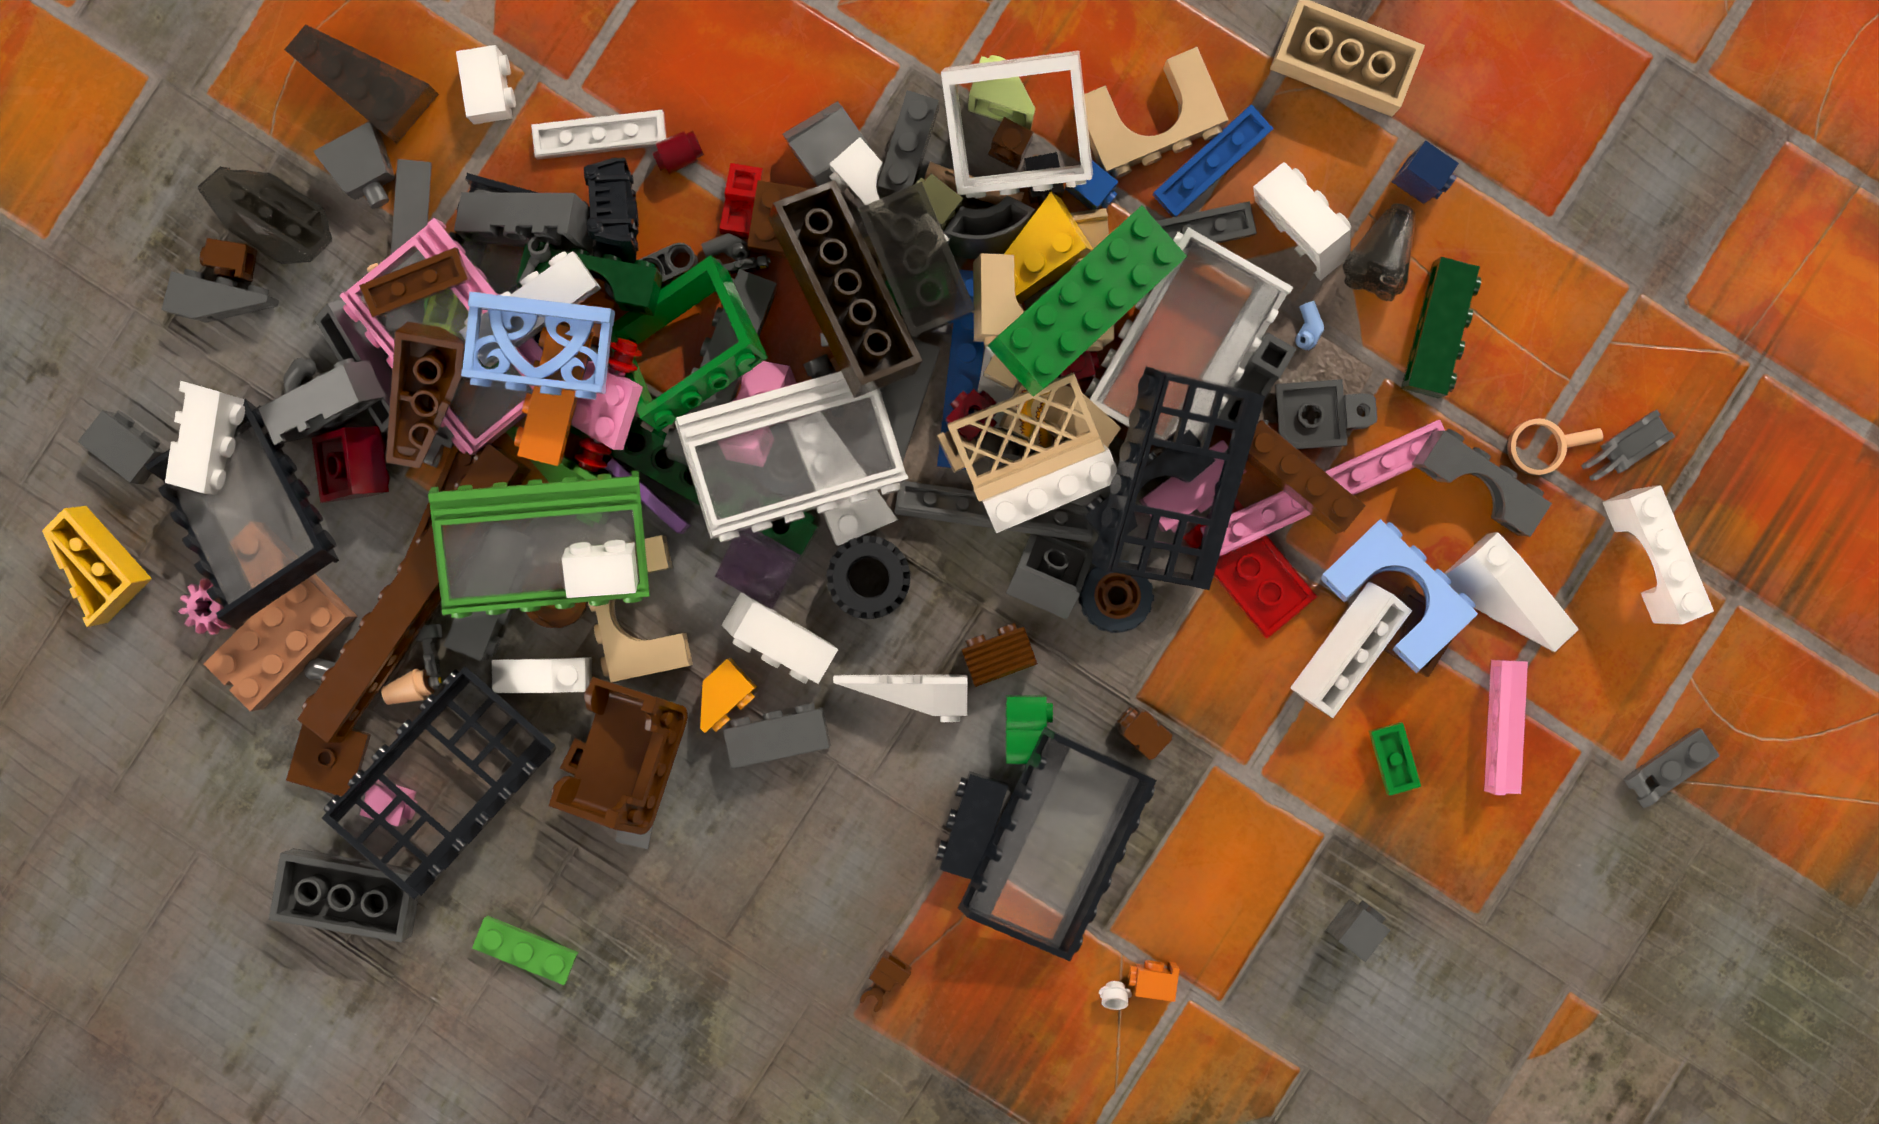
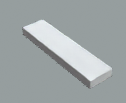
[531,110,667,160]

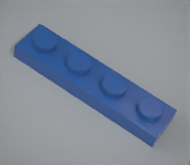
[1152,104,1274,217]

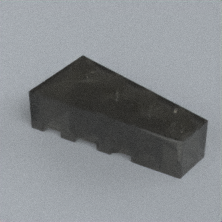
[284,24,439,144]

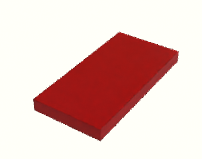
[1183,499,1318,639]

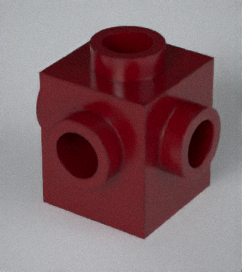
[945,389,998,443]

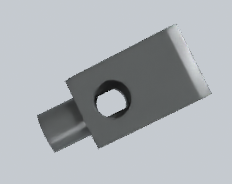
[314,121,395,209]

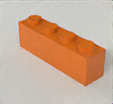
[514,323,594,466]

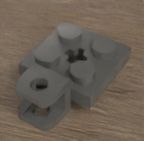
[1274,379,1377,450]

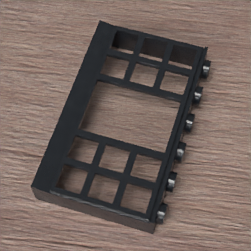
[1091,366,1265,590]
[321,667,556,901]

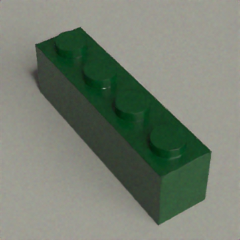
[1401,257,1481,398]

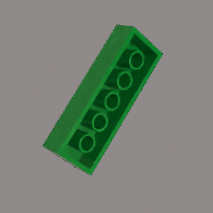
[987,205,1187,397]

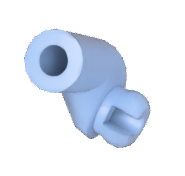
[1295,301,1324,350]

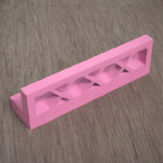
[1484,660,1528,795]

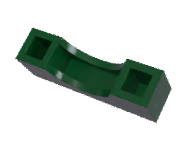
[516,242,663,316]

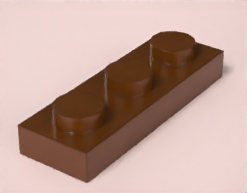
[359,247,471,318]

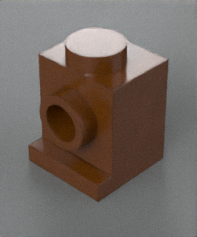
[988,117,1034,170]
[200,238,257,282]

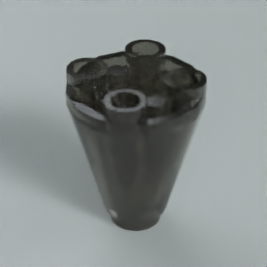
[1342,203,1415,301]

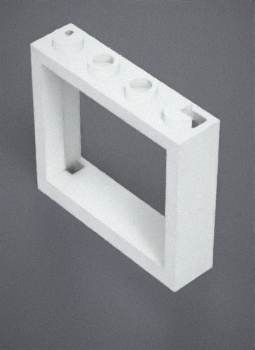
[941,51,1093,199]

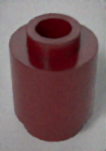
[652,131,704,174]

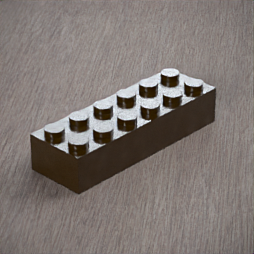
[768,180,923,398]

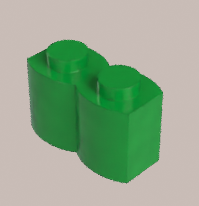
[1005,695,1053,764]

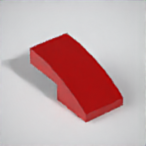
[719,163,763,238]

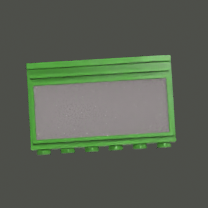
[428,470,650,618]

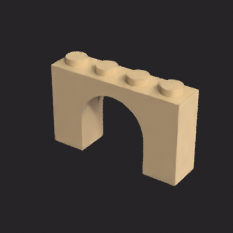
[1073,47,1229,179]
[973,253,1114,351]
[588,535,693,683]

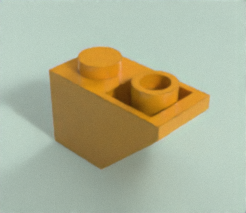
[700,658,757,733]

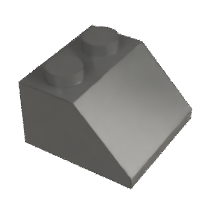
[1006,534,1093,619]

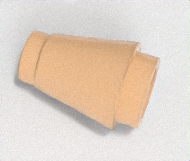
[381,669,435,705]

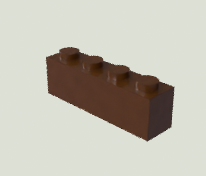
[1247,420,1366,534]

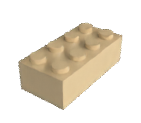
[1270,0,1425,117]

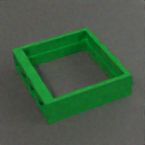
[611,255,768,432]

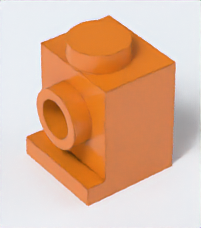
[1128,960,1180,1002]

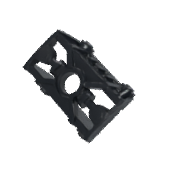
[584,158,639,264]

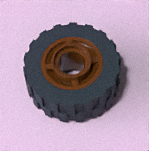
[1079,560,1154,633]

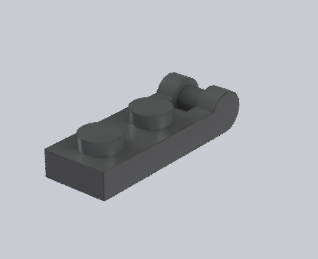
[1623,728,1720,808]

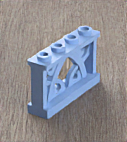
[461,292,615,400]

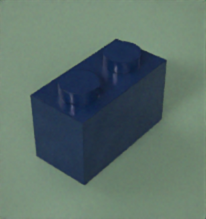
[1392,141,1459,204]

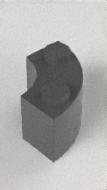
[944,195,1036,259]

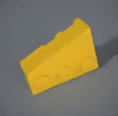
[1004,192,1093,304]
[42,506,152,627]

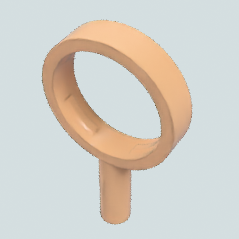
[1507,419,1603,475]

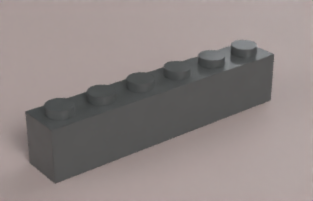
[663,269,777,473]

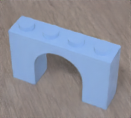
[1321,519,1478,674]

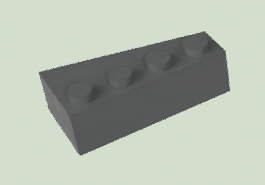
[454,190,594,254]

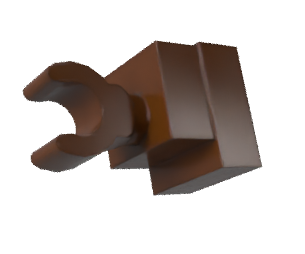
[860,949,912,1012]

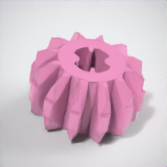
[178,579,231,635]

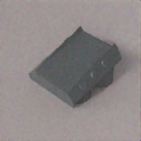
[782,101,872,186]

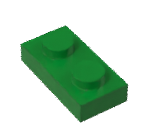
[1369,722,1421,796]

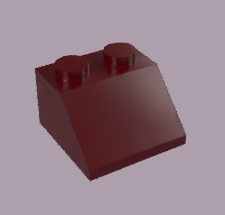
[312,426,390,503]

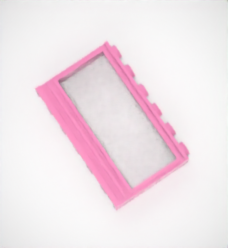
[339,218,543,455]

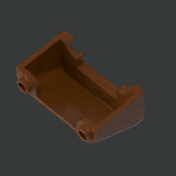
[549,677,688,835]

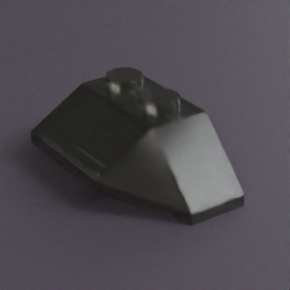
[198,166,332,264]

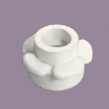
[1099,981,1132,1010]

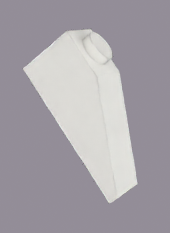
[492,657,592,693]

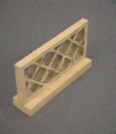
[948,372,1105,502]

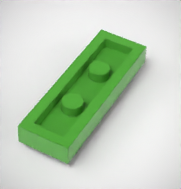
[472,915,579,985]

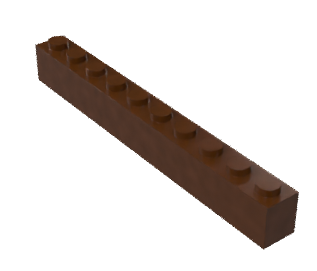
[297,443,531,743]

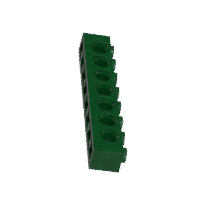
[570,415,819,562]

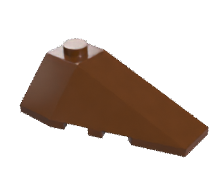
[386,321,465,468]

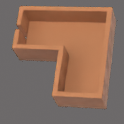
[204,522,357,711]

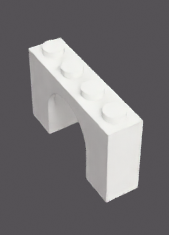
[1602,485,1714,624]

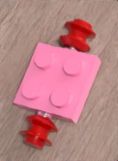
[571,338,643,472]

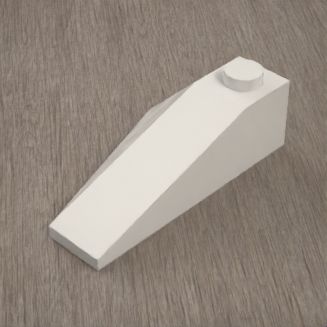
[1444,532,1579,652]
[833,674,967,722]

